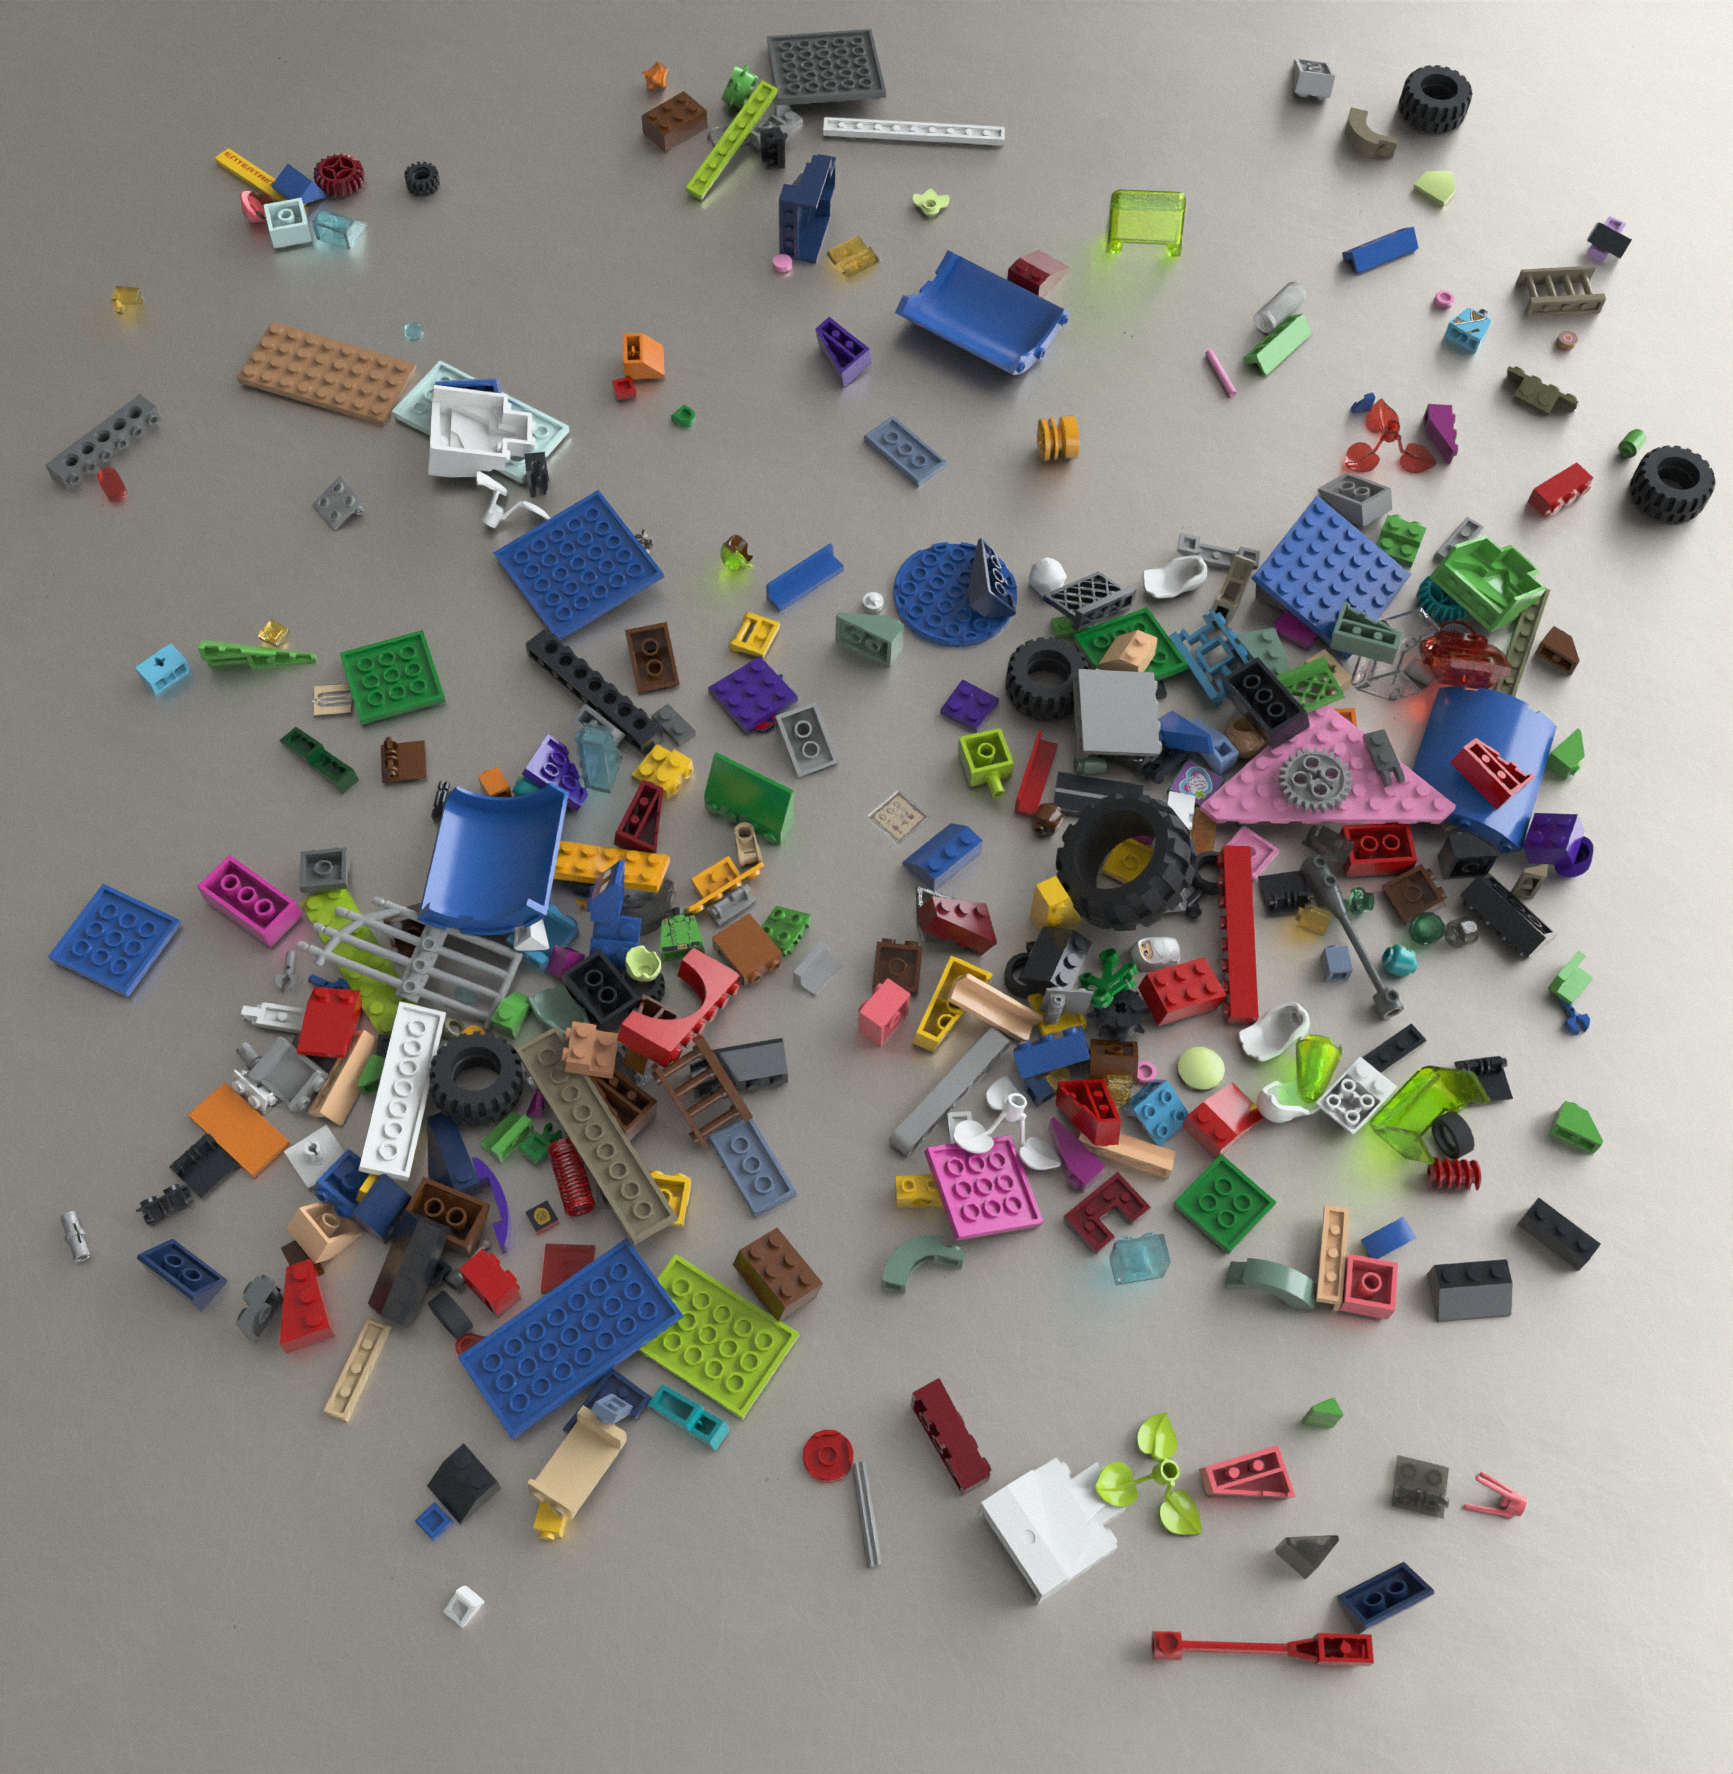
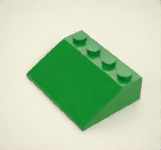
[704,752,794,845]

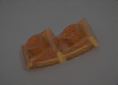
[1192,807,1217,852]

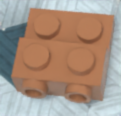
[561,1021,618,1079]

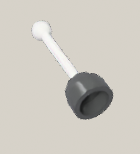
[443,1238,492,1292]

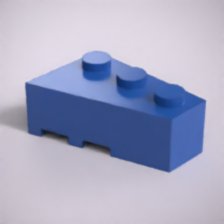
[1013,1024,1090,1079]

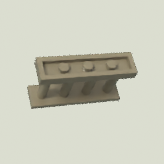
[1516,266,1606,317]

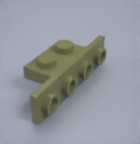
[1507,366,1579,415]

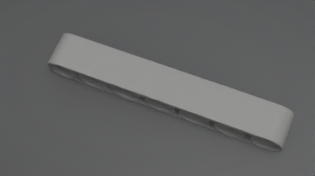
[889,1027,1011,1157]

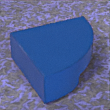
[1351,392,1376,414]

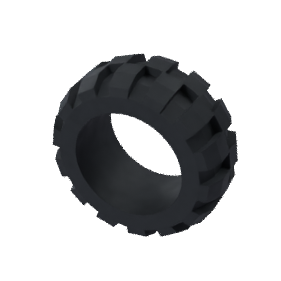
[1056,793,1196,931]

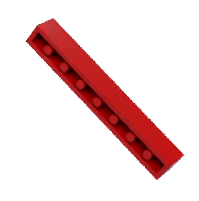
[1216,845,1259,1025]

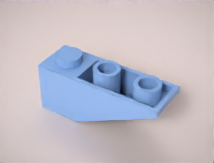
[1190,718,1239,774]

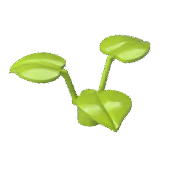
[1095,1412,1201,1535]

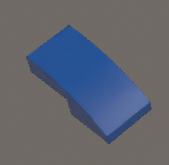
[1361,1216,1416,1259]

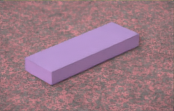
[1586,216,1626,262]

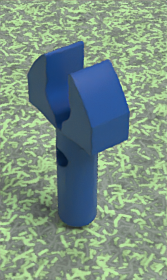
[308,974,350,990]
[1558,997,1590,1035]

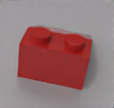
[297,987,363,1058]
[1182,1082,1265,1160]

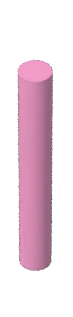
[1205,349,1237,397]

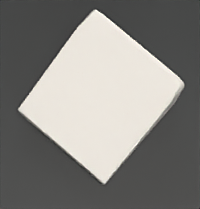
[442,1585,484,1628]

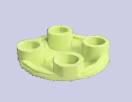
[1178,1047,1225,1090]

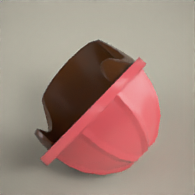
[240,191,274,222]

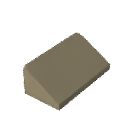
[1511,864,1548,899]

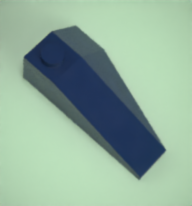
[968,538,1016,617]
[427,1112,483,1197]

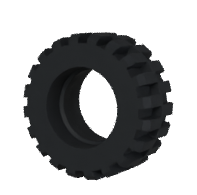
[1399,65,1473,134]
[1630,445,1716,523]
[1005,637,1089,720]
[429,1031,523,1126]

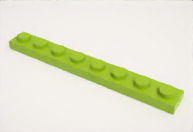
[686,80,778,200]

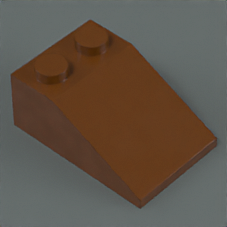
[625,622,680,693]

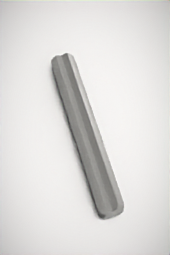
[852,1462,881,1568]

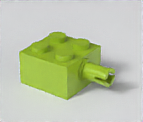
[957,728,1014,799]

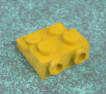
[631,744,694,800]
[649,1170,691,1227]

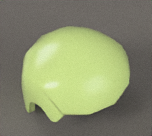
[625,946,661,983]

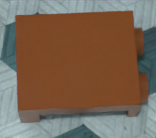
[712,913,782,987]

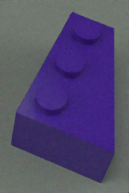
[815,317,872,387]

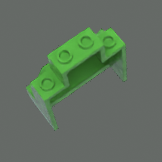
[1429,535,1547,632]

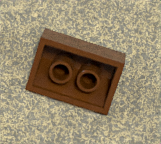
[400,1177,490,1257]

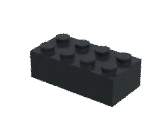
[1221,657,1310,750]

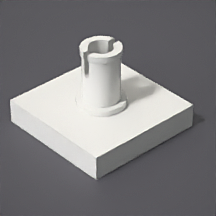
[284,1125,345,1192]

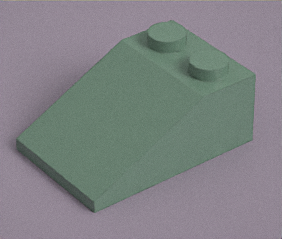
[835,613,904,667]

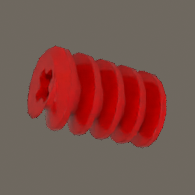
[1426,1157,1482,1191]

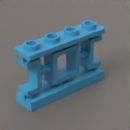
[1169,608,1252,707]

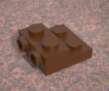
[1382,864,1447,925]
[872,938,923,993]

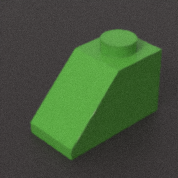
[1546,728,1585,780]
[491,991,532,1040]
[1549,1101,1603,1154]

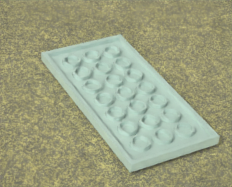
[392,361,569,484]

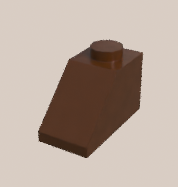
[1535,626,1580,675]

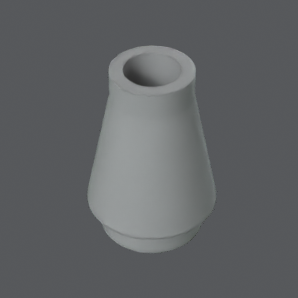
[1404,657,1436,686]

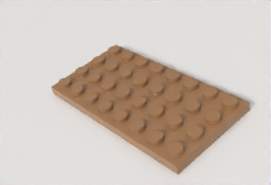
[237,322,417,426]

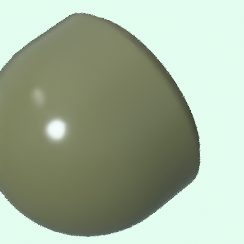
[441,1017,465,1041]

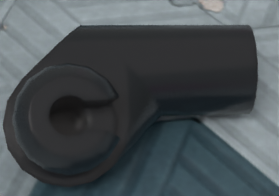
[1186,888,1206,918]

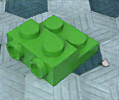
[1376,514,1427,567]

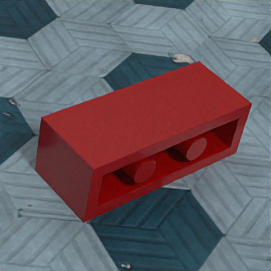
[1528,462,1594,517]

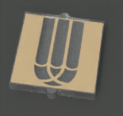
[311,683,354,718]

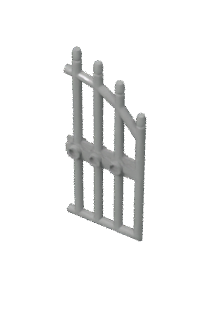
[296,897,524,1032]

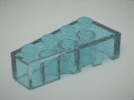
[575,722,623,794]

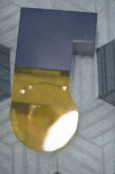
[1023,1067,1071,1108]

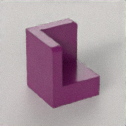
[546,945,585,978]

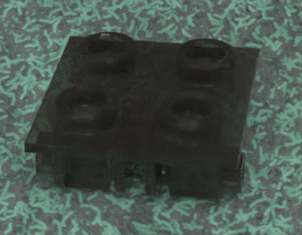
[1391,1455,1449,1519]

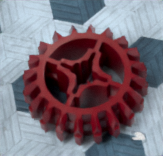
[314,153,365,198]

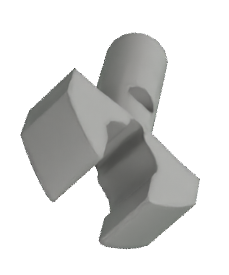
[274,950,300,993]

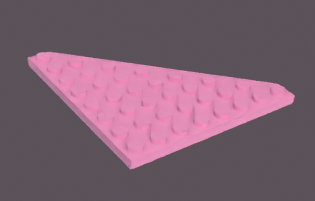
[1200,705,1456,824]

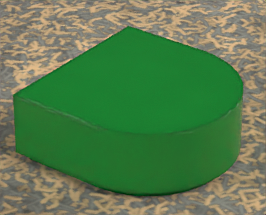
[671,404,695,427]

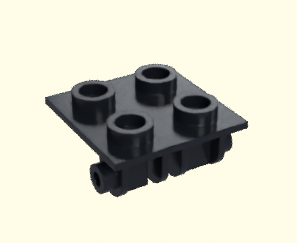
[1258,870,1314,916]
[1454,1056,1513,1105]
[169,1133,239,1198]
[136,1183,194,1225]

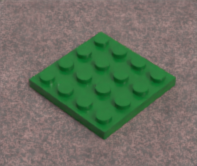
[1073,607,1188,681]
[340,630,446,725]

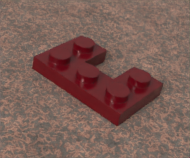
[1063,1172,1151,1255]

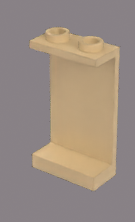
[527,1405,626,1519]

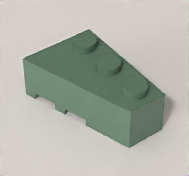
[1330,601,1402,665]
[1234,627,1291,676]

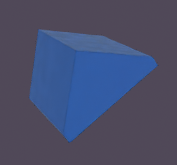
[272,164,326,204]

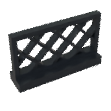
[1043,571,1137,631]

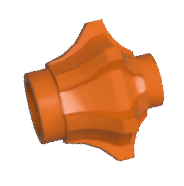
[642,61,669,91]

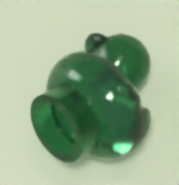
[1343,887,1374,916]

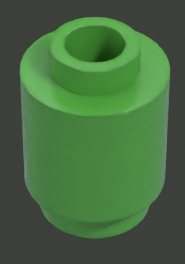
[1618,429,1646,458]

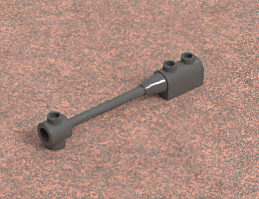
[1300,854,1404,1019]

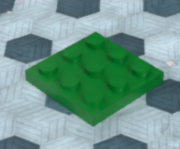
[1173,1154,1277,1255]

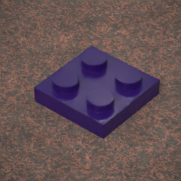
[940,679,999,733]

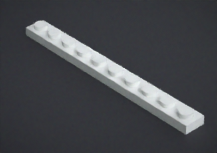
[823,117,1005,145]

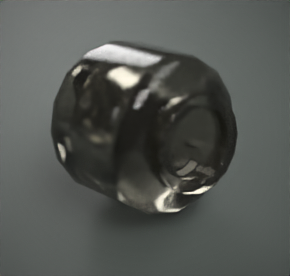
[1444,917,1479,948]

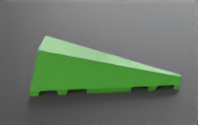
[198,640,316,669]

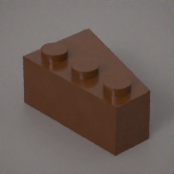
[623,994,683,1075]

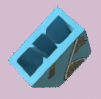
[1444,308,1491,353]

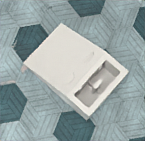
[1316,1057,1397,1135]

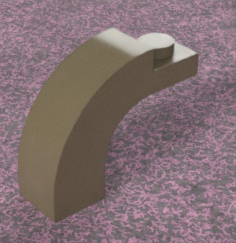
[1345,107,1398,159]
[1212,554,1256,626]

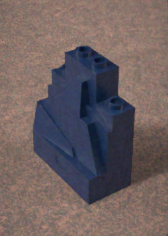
[779,154,836,264]

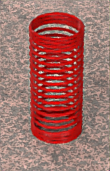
[547,1138,596,1217]

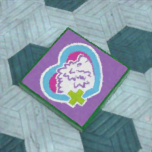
[1167,758,1226,811]

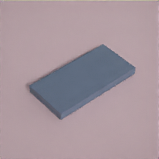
[864,416,947,487]
[708,1118,797,1219]

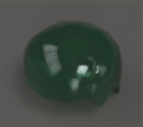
[1408,912,1445,946]

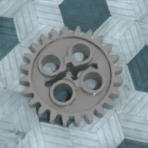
[1278,747,1353,814]

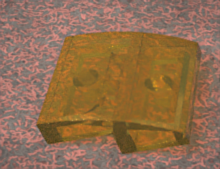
[827,236,881,278]

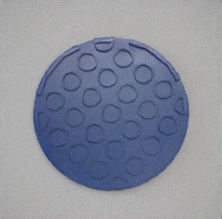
[893,542,1017,647]

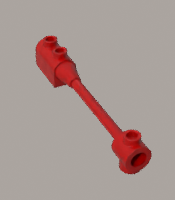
[1151,1631,1374,1666]

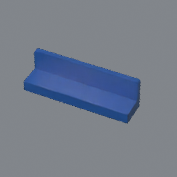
[1342,227,1419,273]
[766,543,844,613]

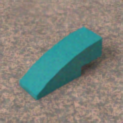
[648,1384,730,1451]

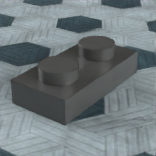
[651,704,696,747]

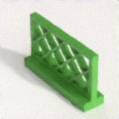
[1276,656,1345,713]

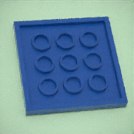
[48,884,182,998]

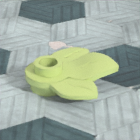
[913,188,950,216]

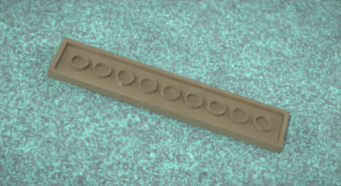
[515,1026,678,1245]

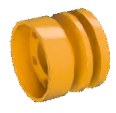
[1037,415,1079,461]

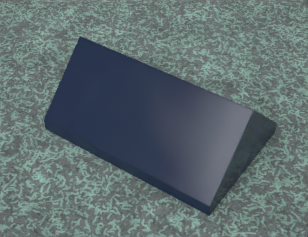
[137,1239,227,1312]
[1337,1562,1435,1634]

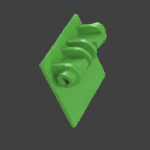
[761,905,811,957]

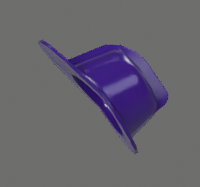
[1554,836,1594,878]

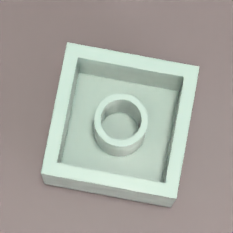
[264,198,312,248]

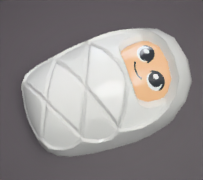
[1131,937,1181,972]

